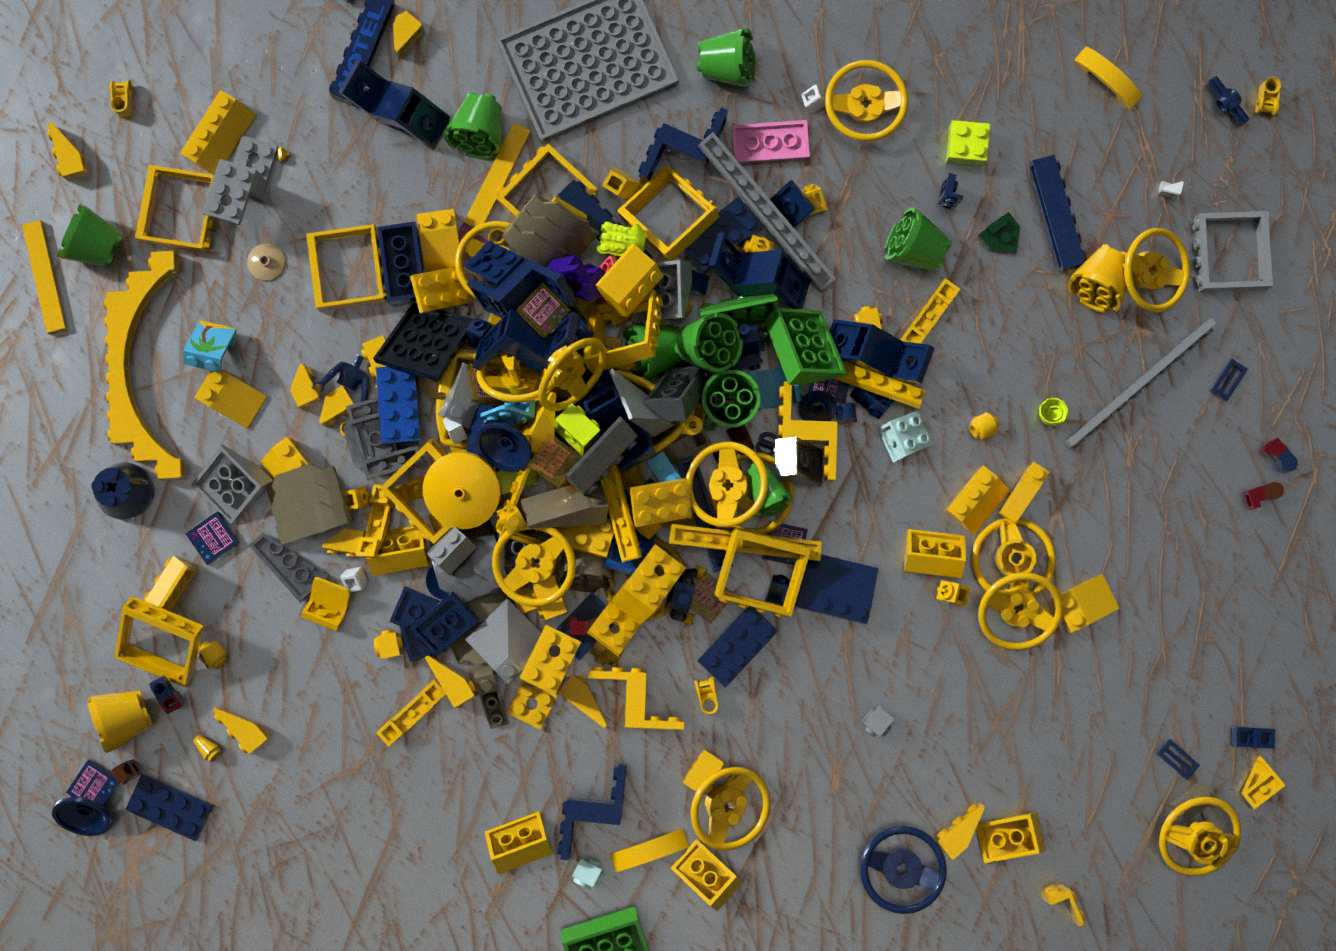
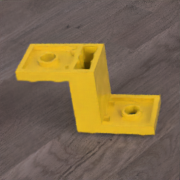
[777,381,837,483]
[587,544,686,656]
[506,625,581,730]
[587,667,684,730]

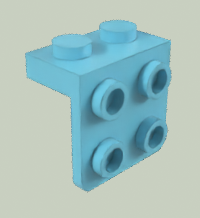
[480,400,535,427]

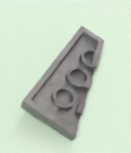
[249,533,329,603]

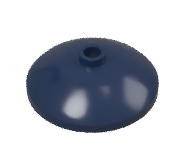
[475,422,532,472]
[52,797,112,836]

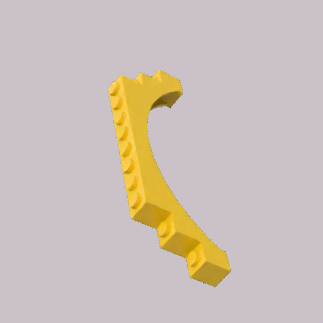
[104,251,186,481]

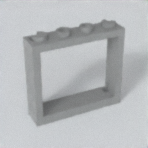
[1193,211,1273,292]

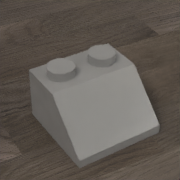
[426,527,476,576]

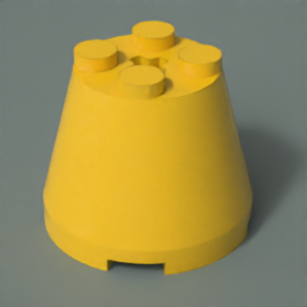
[1067,244,1127,313]
[87,690,153,753]

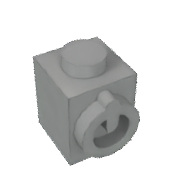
[861,706,894,737]

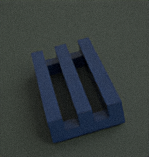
[1210,359,1248,401]
[1156,739,1200,780]

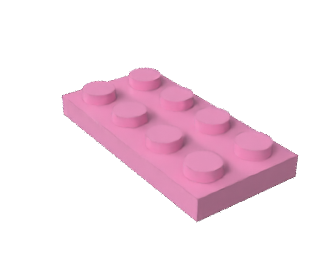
[732,120,810,164]

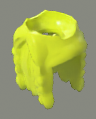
[597,222,647,256]

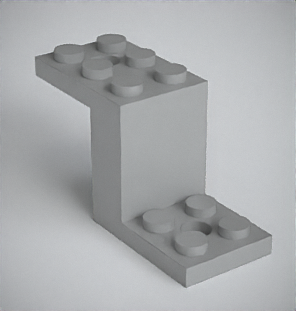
[202,135,279,225]

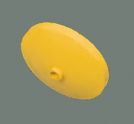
[423,451,501,529]

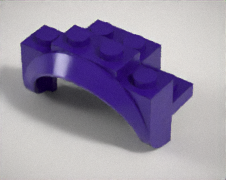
[548,255,606,302]

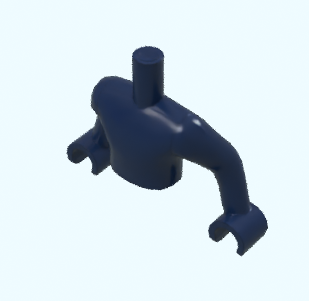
[312,354,369,402]

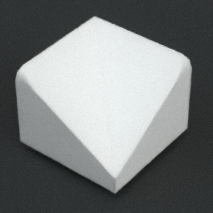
[801,84,825,113]
[1158,181,1184,199]
[443,418,468,444]
[340,567,369,592]

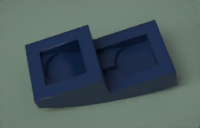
[1232,727,1275,749]

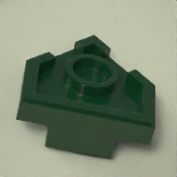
[978,212,1020,254]

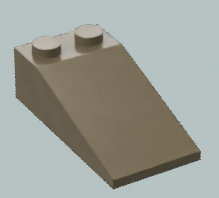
[521,481,609,529]

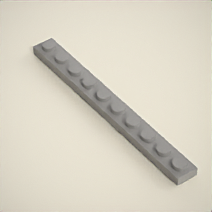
[697,132,836,291]
[1064,318,1216,449]

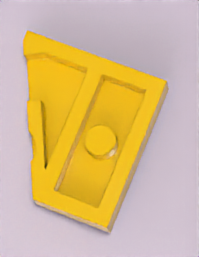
[1241,755,1286,810]

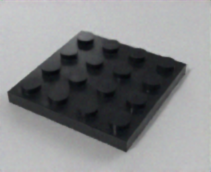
[373,302,474,381]

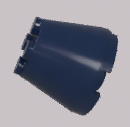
[91,462,153,519]

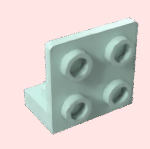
[877,411,933,463]

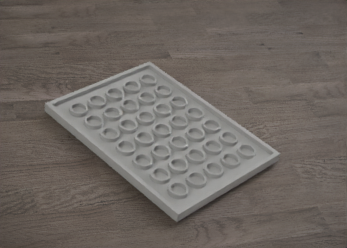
[496,0,679,141]

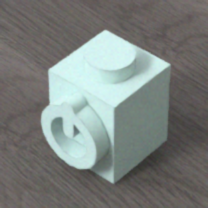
[572,857,604,890]

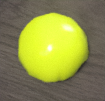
[1039,398,1069,427]

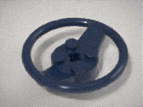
[860,826,947,914]

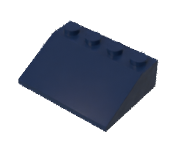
[794,554,879,624]

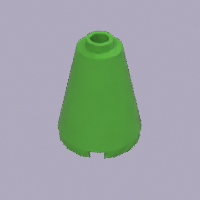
[747,463,794,518]

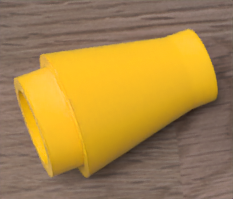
[193,734,222,762]

